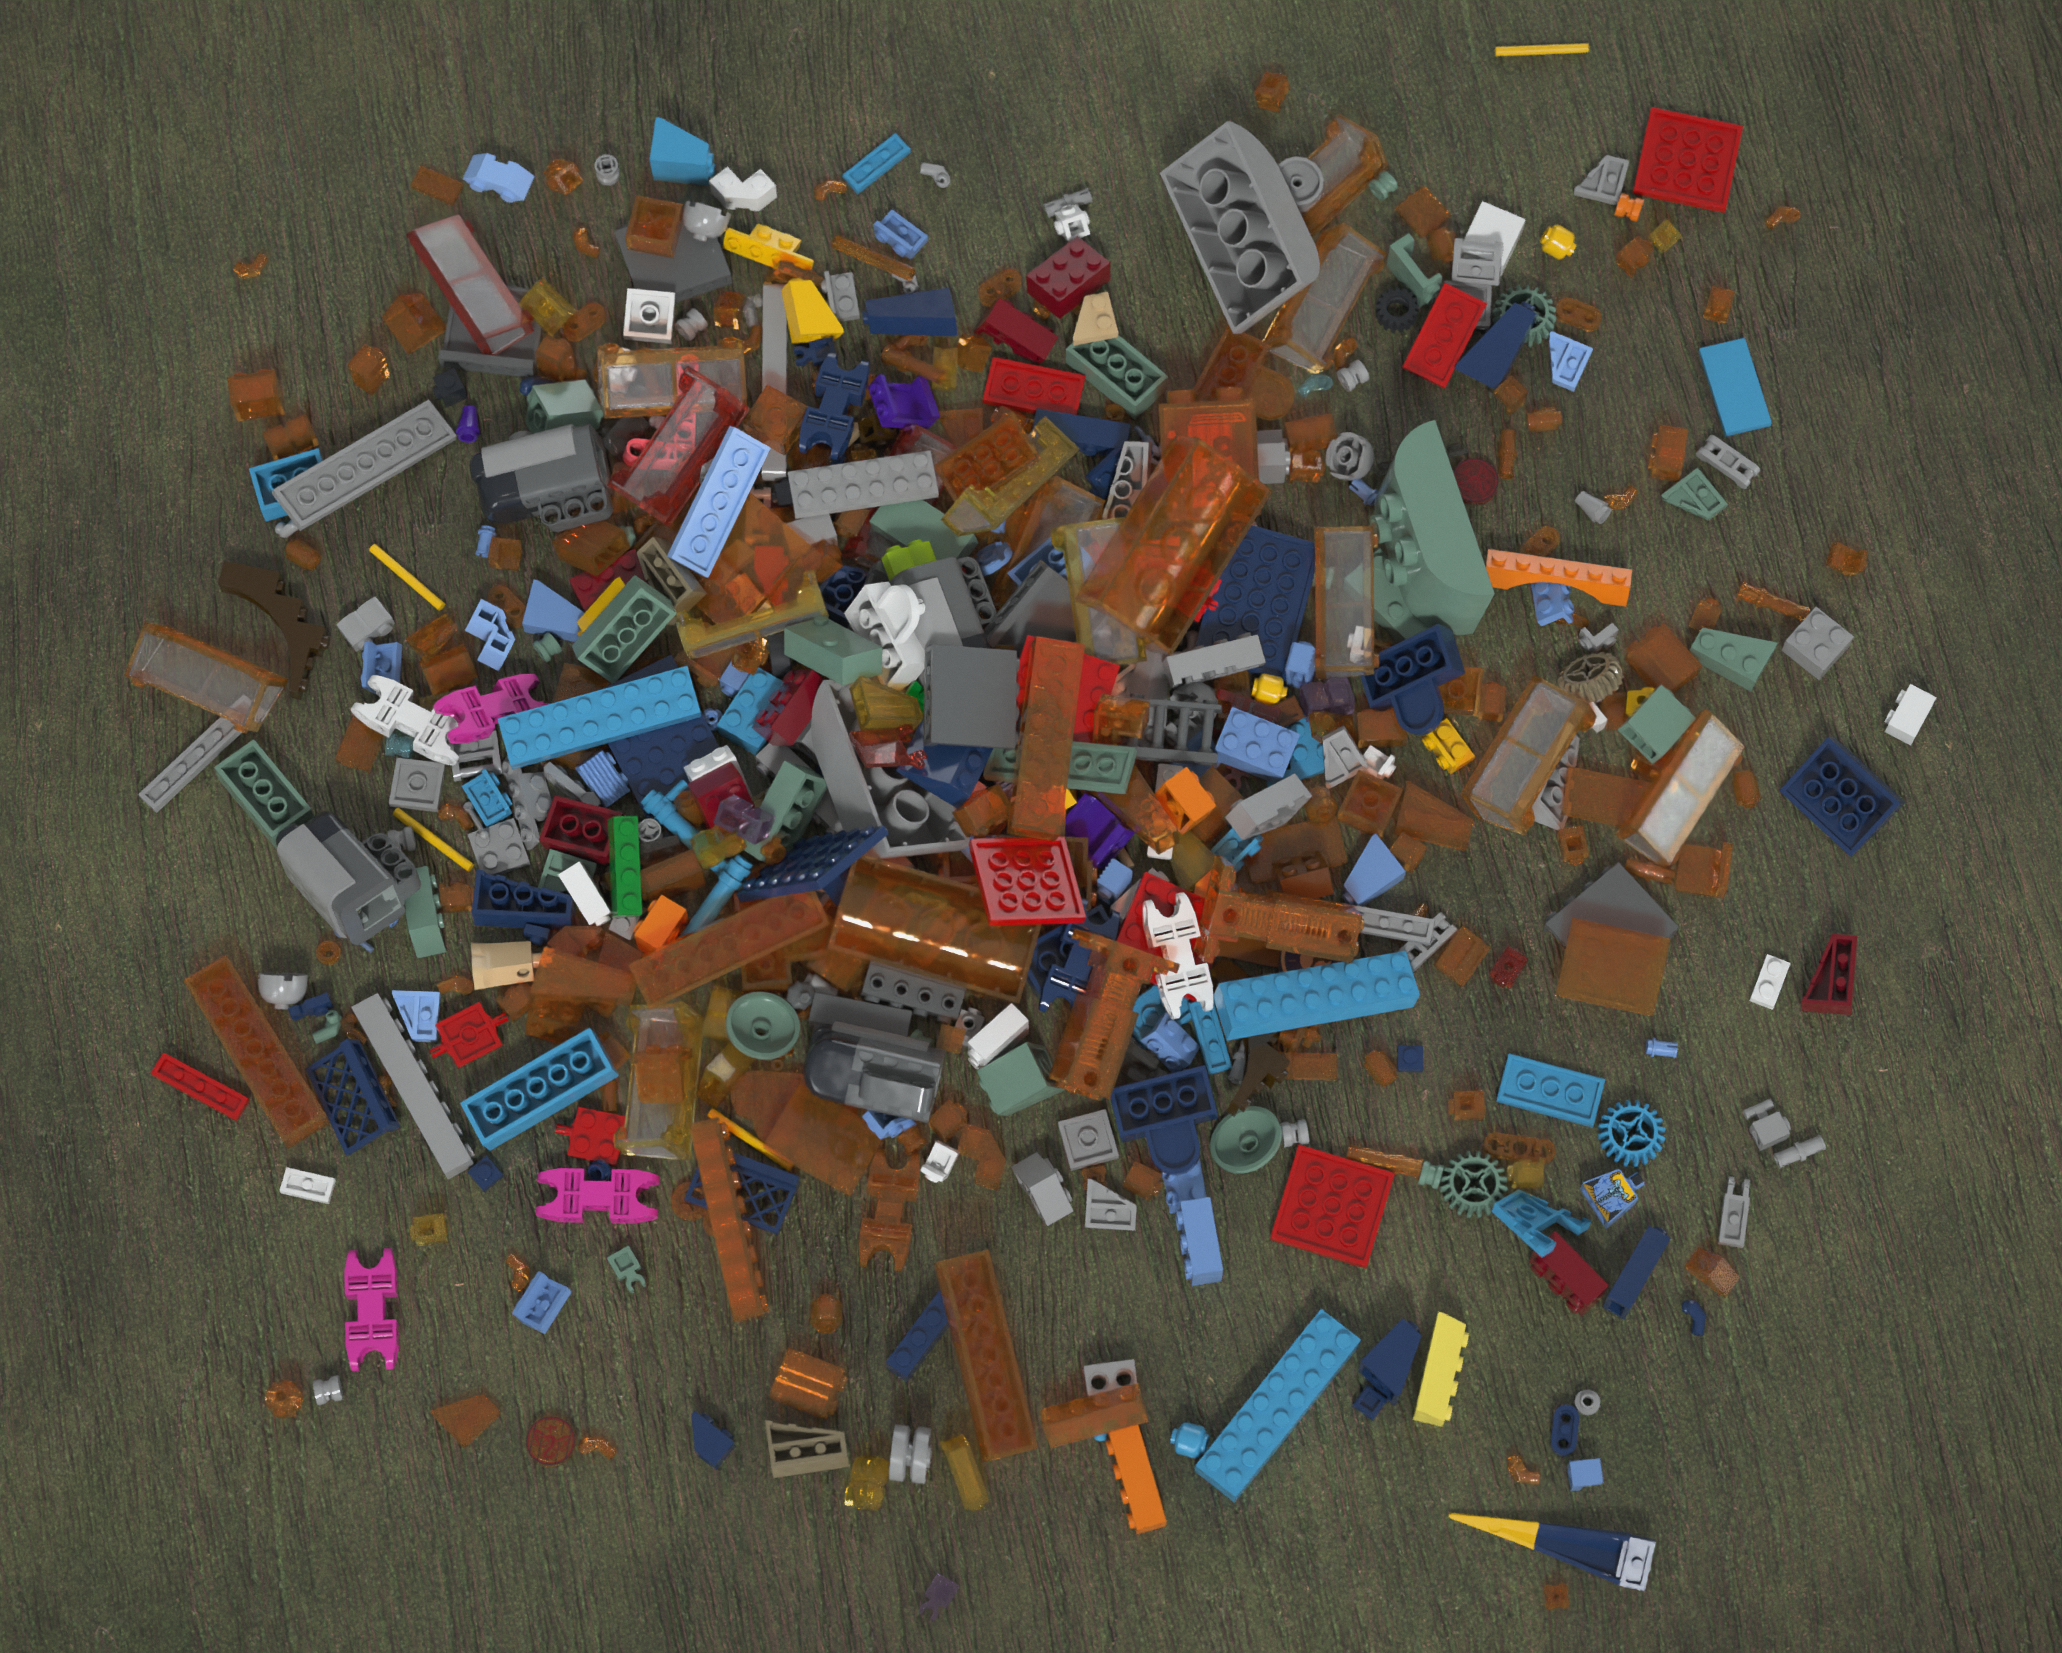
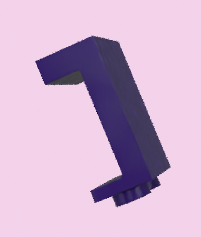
[868,374,940,429]
[1056,793,1135,870]

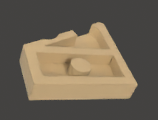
[1073,292,1118,346]

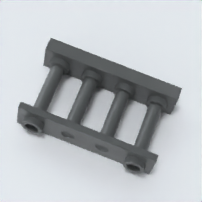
[1119,693,1223,766]

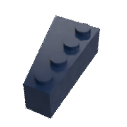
[472,869,575,931]

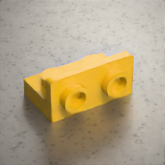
[1422,718,1475,775]

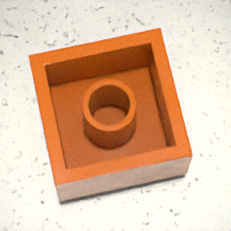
[1152,767,1216,835]
[634,895,689,964]

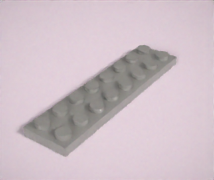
[272,400,457,531]

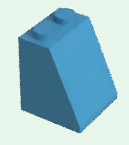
[650,117,715,186]

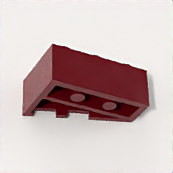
[973,298,1058,366]

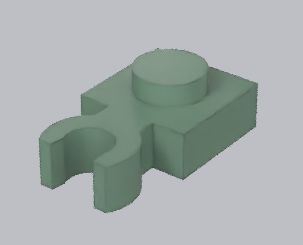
[607,1245,646,1294]

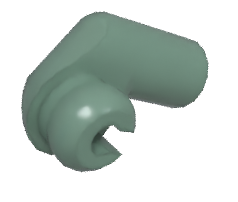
[312,1010,342,1044]

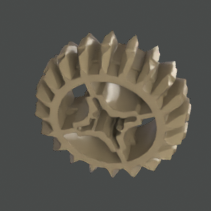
[1557,652,1623,705]

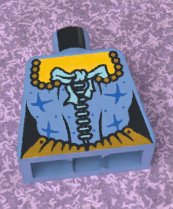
[1580,1169,1645,1229]

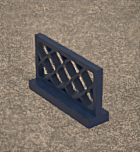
[305,1038,400,1156]
[684,1143,800,1235]

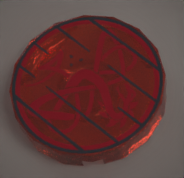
[1453,458,1499,505]

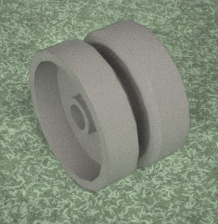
[1278,157,1324,216]
[889,1424,932,1484]

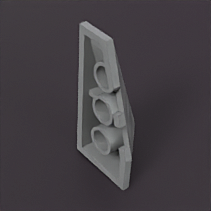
[1513,724,1580,831]

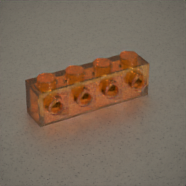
[1040,1383,1149,1448]

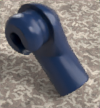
[519,375,555,395]
[1681,1299,1706,1336]

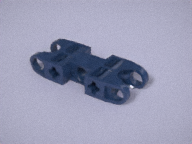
[799,353,869,461]
[1038,898,1120,1025]

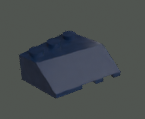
[811,564,869,628]

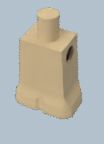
[471,941,552,990]

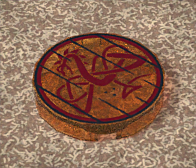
[526,1416,576,1467]

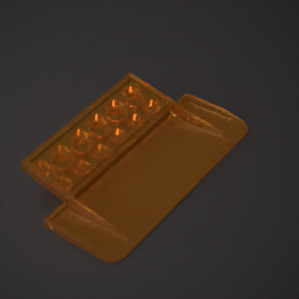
[632,448,823,638]

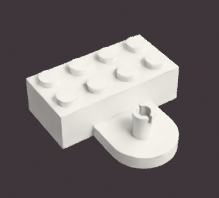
[844,581,925,693]

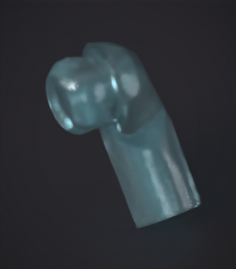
[1297,374,1333,398]

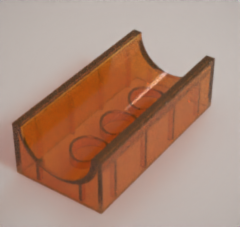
[1075,435,1273,656]
[823,854,1041,1005]

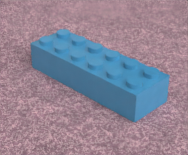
[460,1028,619,1151]

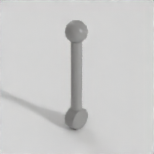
[463,802,489,839]

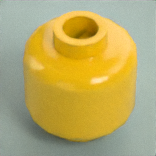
[1540,224,1577,260]
[1251,674,1288,707]

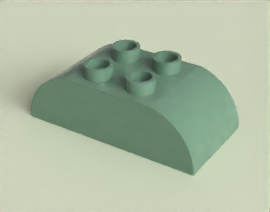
[1370,420,1495,635]

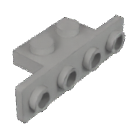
[502,756,552,850]

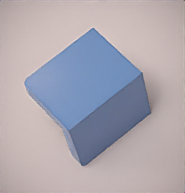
[1567,1458,1603,1491]

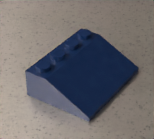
[896,714,993,809]
[1779,736,1905,857]

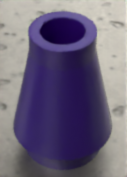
[456,405,480,443]

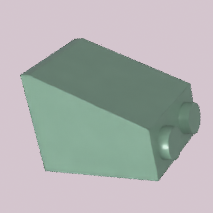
[525,380,604,434]
[977,1042,1066,1116]

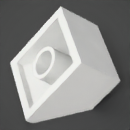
[623,288,675,344]

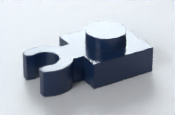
[793,337,836,367]
[288,993,334,1022]

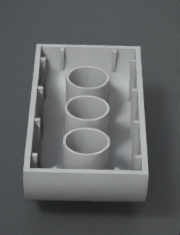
[1160,121,1320,334]
[811,676,970,860]

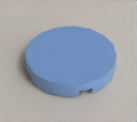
[975,542,1013,577]

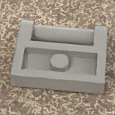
[1452,238,1503,285]
[448,731,503,782]

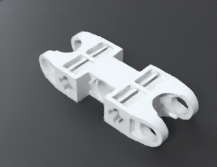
[351,675,459,765]
[1142,892,1213,1019]

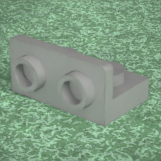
[820,271,860,322]

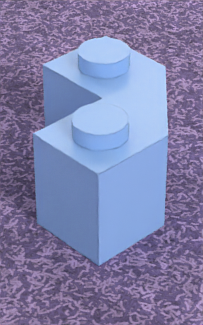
[463,153,534,203]
[465,599,515,671]

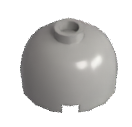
[682,201,731,242]
[1326,432,1374,481]
[1170,682,1218,729]
[258,972,308,1009]

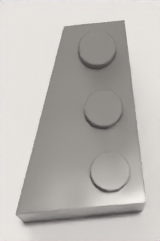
[1225,773,1312,840]

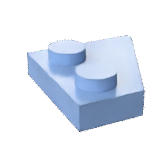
[1549,331,1593,392]
[392,990,441,1042]

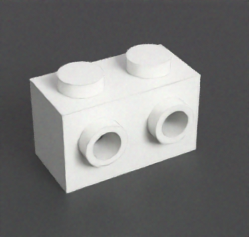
[1885,684,1937,745]

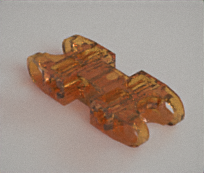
[859,1148,920,1272]

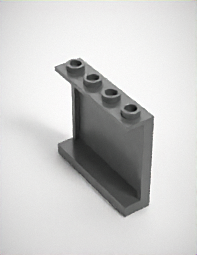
[614,201,732,303]
[438,279,548,377]
[984,560,1110,658]
[923,644,1020,752]
[1543,863,1679,995]

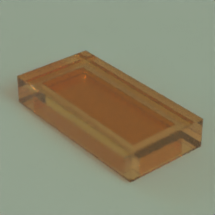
[411,166,464,206]

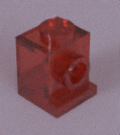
[1489,945,1528,989]

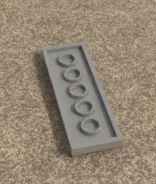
[788,450,939,519]

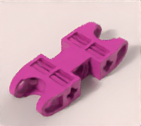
[433,674,550,744]
[535,1168,660,1224]
[344,1248,399,1372]

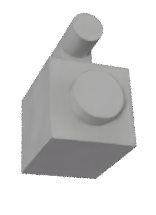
[1743,1099,1791,1151]

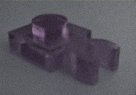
[919,1573,960,1622]

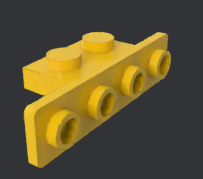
[723,224,814,280]

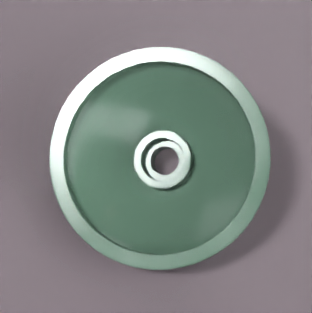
[725,992,800,1060]
[1210,1106,1282,1174]

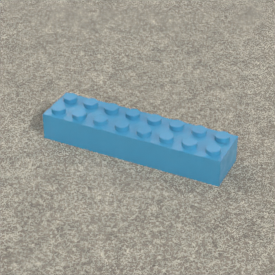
[498,666,701,770]
[1213,951,1420,1041]
[1195,1309,1361,1503]

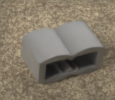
[337,597,395,652]

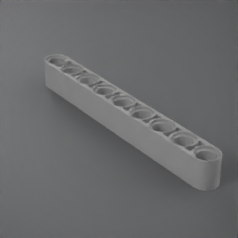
[762,284,788,481]

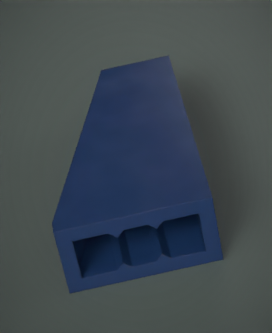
[862,288,958,336]
[1454,301,1539,391]
[1603,1226,1671,1320]

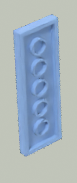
[667,426,770,578]

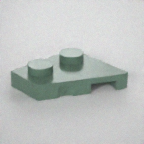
[1661,468,1727,521]
[538,849,597,892]

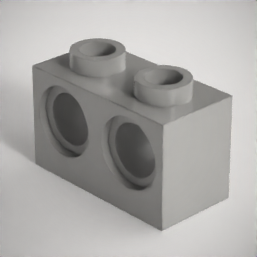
[1083,1359,1138,1403]

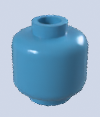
[1171,1422,1210,1459]

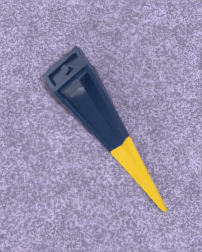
[1448,1513,1656,1591]

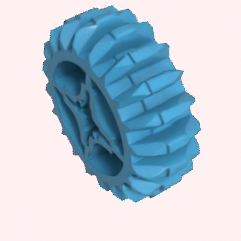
[1598,1100,1666,1167]

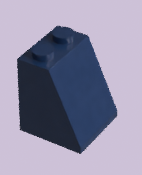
[1358,1319,1421,1406]

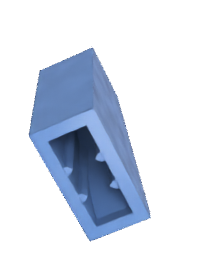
[522,579,584,642]
[1342,834,1406,907]

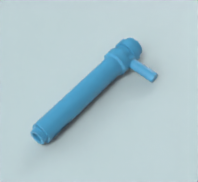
[641,779,748,892]
[663,851,753,972]

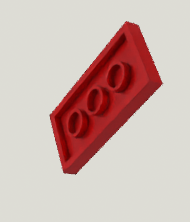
[1402,283,1487,389]
[983,357,1086,415]

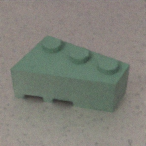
[1687,628,1778,692]
[404,866,446,959]

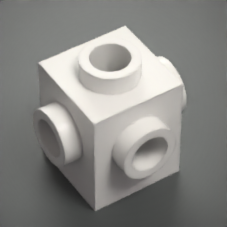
[1054,205,1090,242]

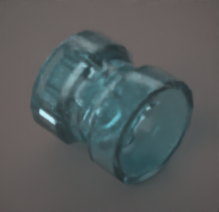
[385,733,415,759]

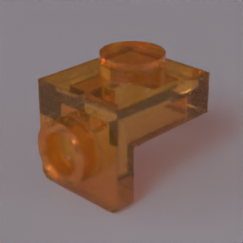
[1826,542,1868,577]
[732,637,769,675]

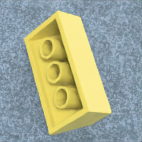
[1413,1312,1469,1427]

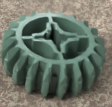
[1492,284,1556,347]
[1440,1151,1508,1218]

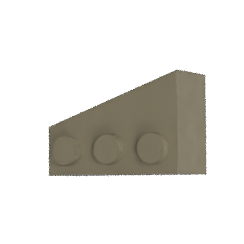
[637,536,707,625]
[765,1420,849,1478]

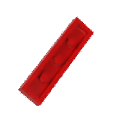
[150,1052,250,1122]

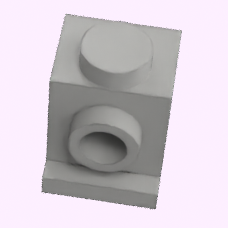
[951,1008,985,1047]

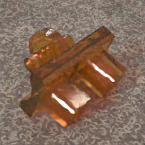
[1278,1024,1322,1055]

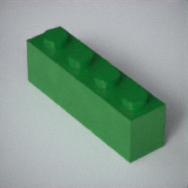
[608,816,642,918]

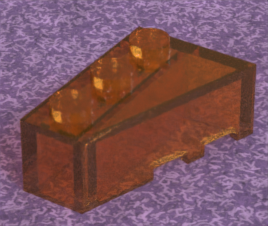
[1395,780,1474,851]

